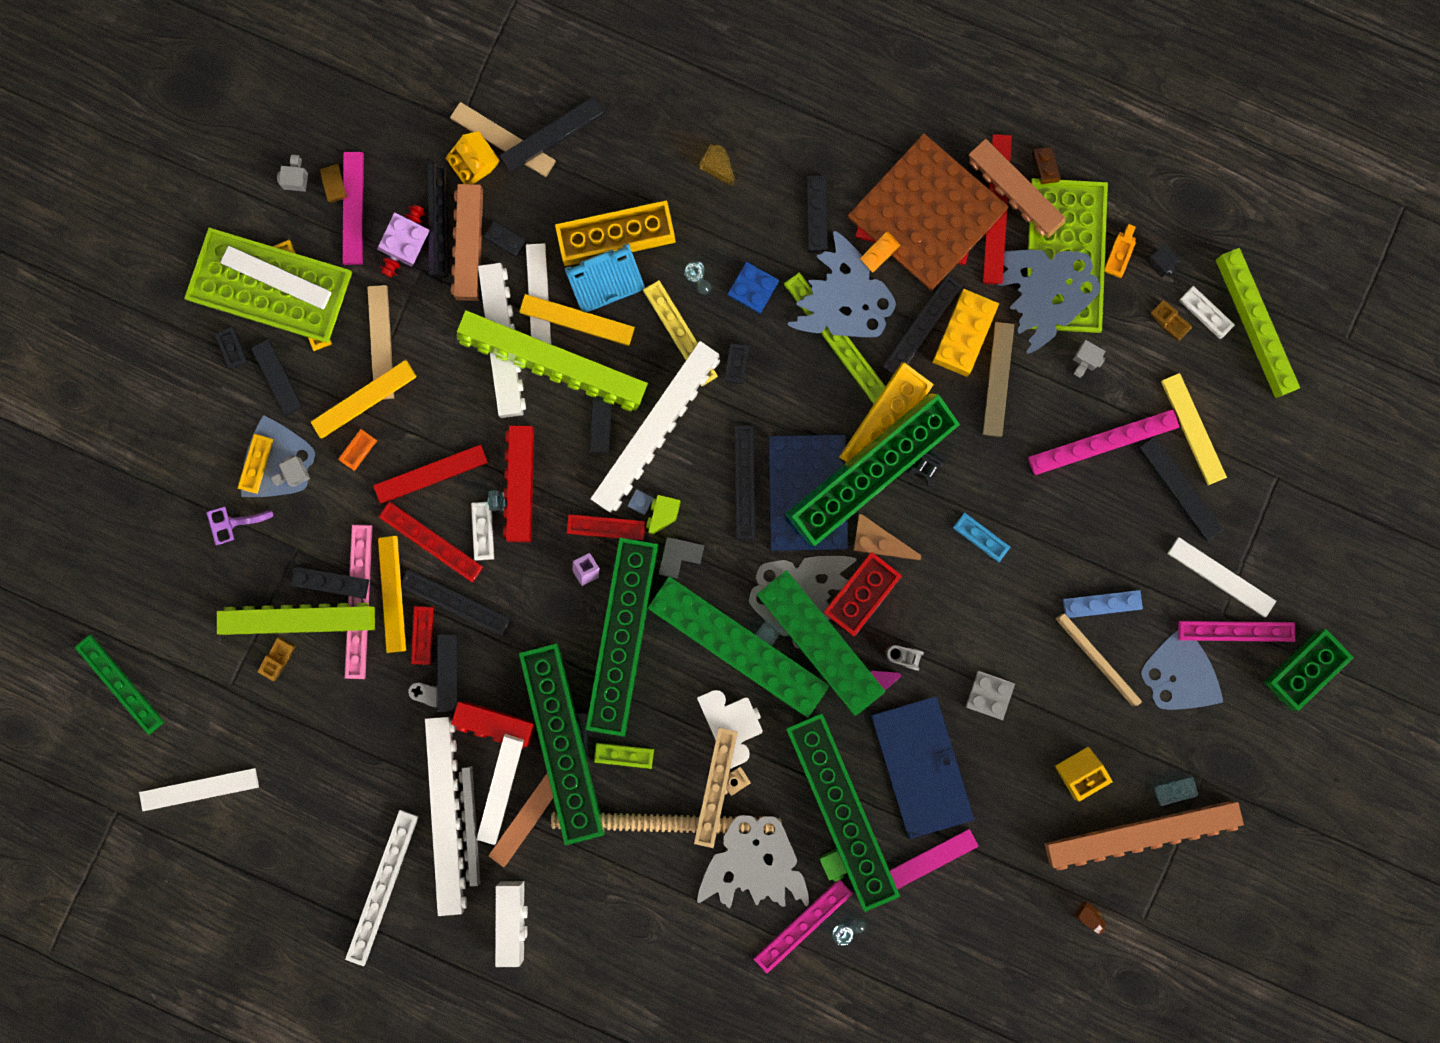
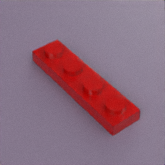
[567,515,645,541]

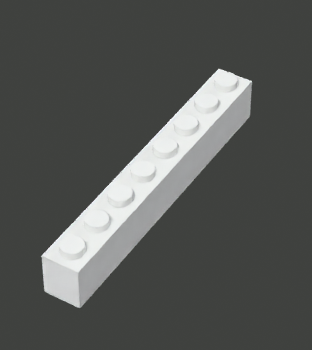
[478,263,526,418]

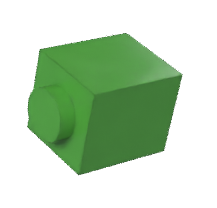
[819,849,847,882]

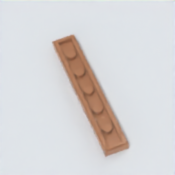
[489,773,554,867]

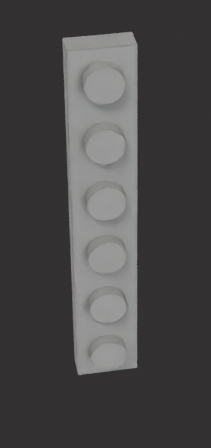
[459,766,480,886]

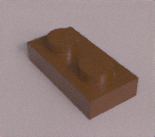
[1032,147,1061,184]

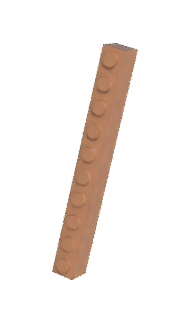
[1045,800,1244,870]

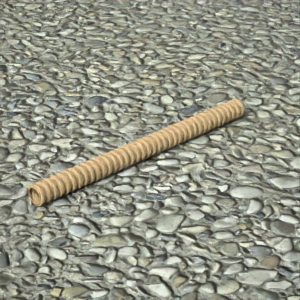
[551,811,782,835]

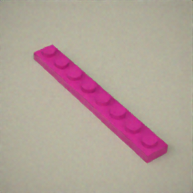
[1028,410,1179,476]

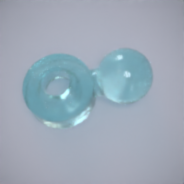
[685,261,711,295]
[832,918,866,946]

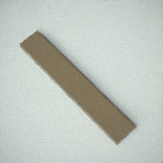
[982,322,1015,437]

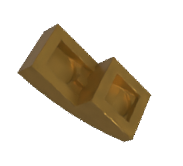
[320,164,348,203]
[1151,300,1192,342]
[258,637,296,681]

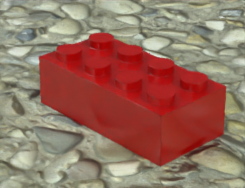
[823,552,902,637]
[451,701,536,749]

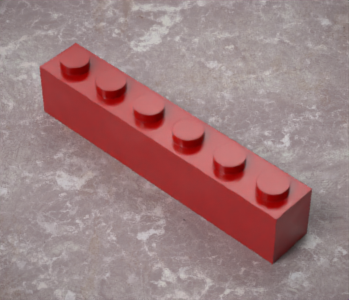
[503,426,534,542]

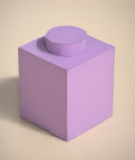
[572,553,599,586]

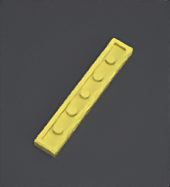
[643,280,718,386]
[1161,373,1227,485]

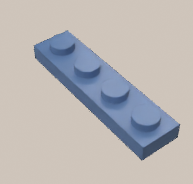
[1063,590,1143,618]

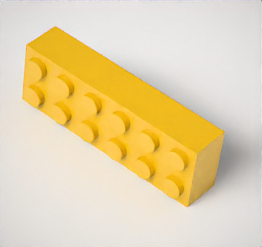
[555,201,676,266]

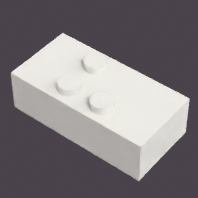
[495,881,528,967]

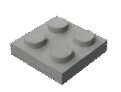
[965,671,1015,720]

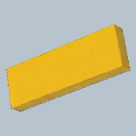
[238,434,274,494]

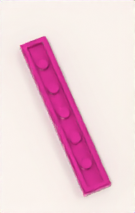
[343,152,364,265]
[1178,621,1295,642]
[889,829,979,889]
[754,880,853,973]

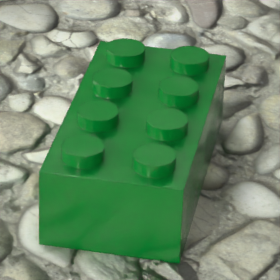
[1264,629,1354,711]

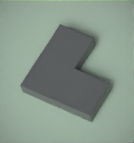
[659,537,704,579]

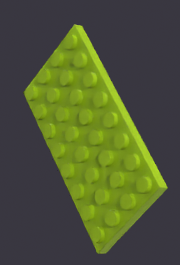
[1027,178,1108,333]
[184,228,352,343]

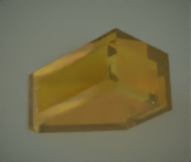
[700,144,735,186]

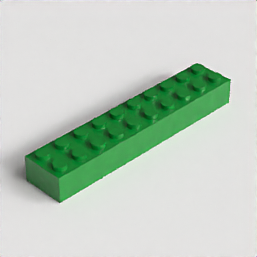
[785,394,960,546]
[586,538,658,736]
[647,577,830,718]
[519,644,605,845]
[786,713,900,912]

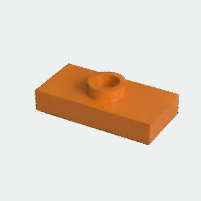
[338,429,377,471]

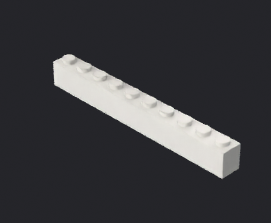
[591,341,720,513]
[425,717,467,916]

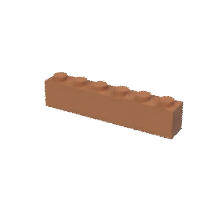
[969,139,1065,238]
[451,184,483,301]

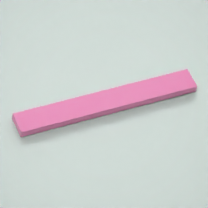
[345,525,372,679]

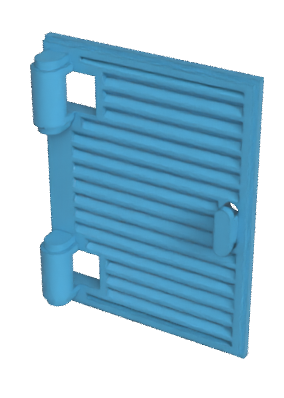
[565,244,645,312]

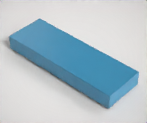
[953,512,1010,563]

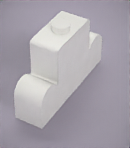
[697,690,762,769]

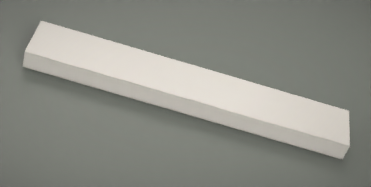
[526,243,551,344]
[220,246,331,310]
[1167,537,1276,617]
[477,734,524,845]
[139,768,259,811]

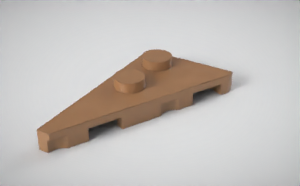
[854,514,921,561]

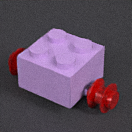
[377,204,429,278]

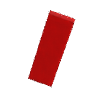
[411,606,434,665]

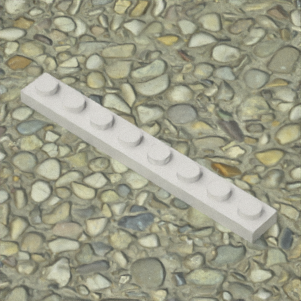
[345,810,419,966]

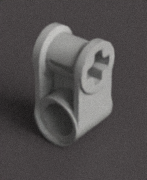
[885,645,924,671]
[408,682,436,708]

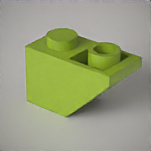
[646,495,681,534]

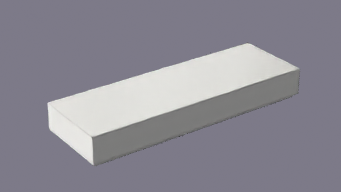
[1179,286,1235,339]
[471,502,494,560]

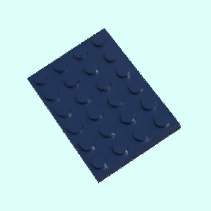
[769,435,848,551]

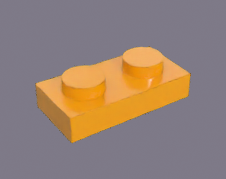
[860,232,901,272]

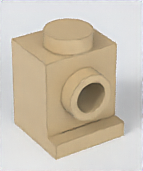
[725,766,751,796]

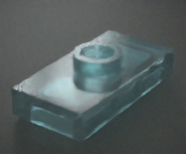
[1154,777,1198,806]

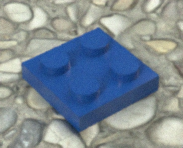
[728,262,779,314]

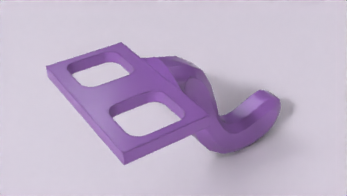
[206,507,273,545]

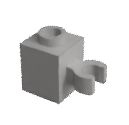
[277,155,308,192]
[1073,340,1106,378]
[271,456,310,487]

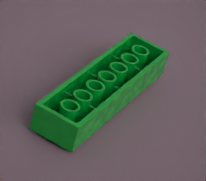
[757,570,885,717]

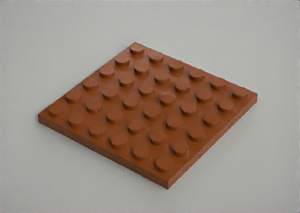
[848,134,1009,291]

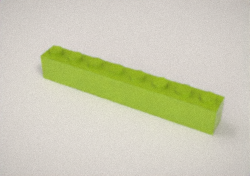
[1216,248,1300,398]
[217,603,375,635]

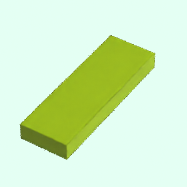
[594,743,654,769]

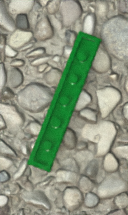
[74,635,165,735]

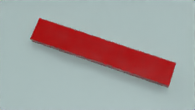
[373,445,488,504]
[379,502,483,583]

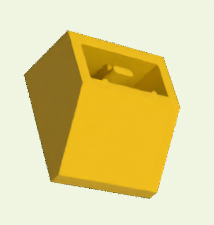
[446,131,500,184]
[1055,747,1113,801]

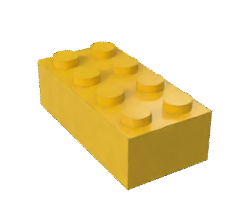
[932,289,999,377]

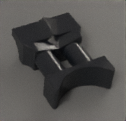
[909,449,947,485]

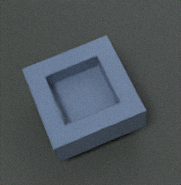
[628,489,654,515]

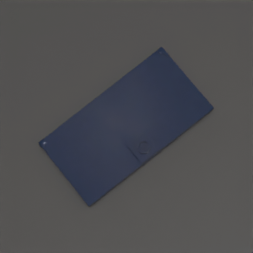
[871,696,974,839]

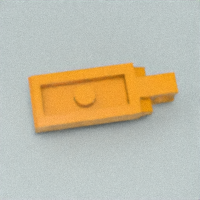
[1104,224,1136,278]

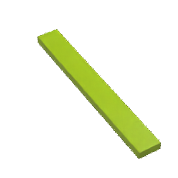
[784,272,885,404]

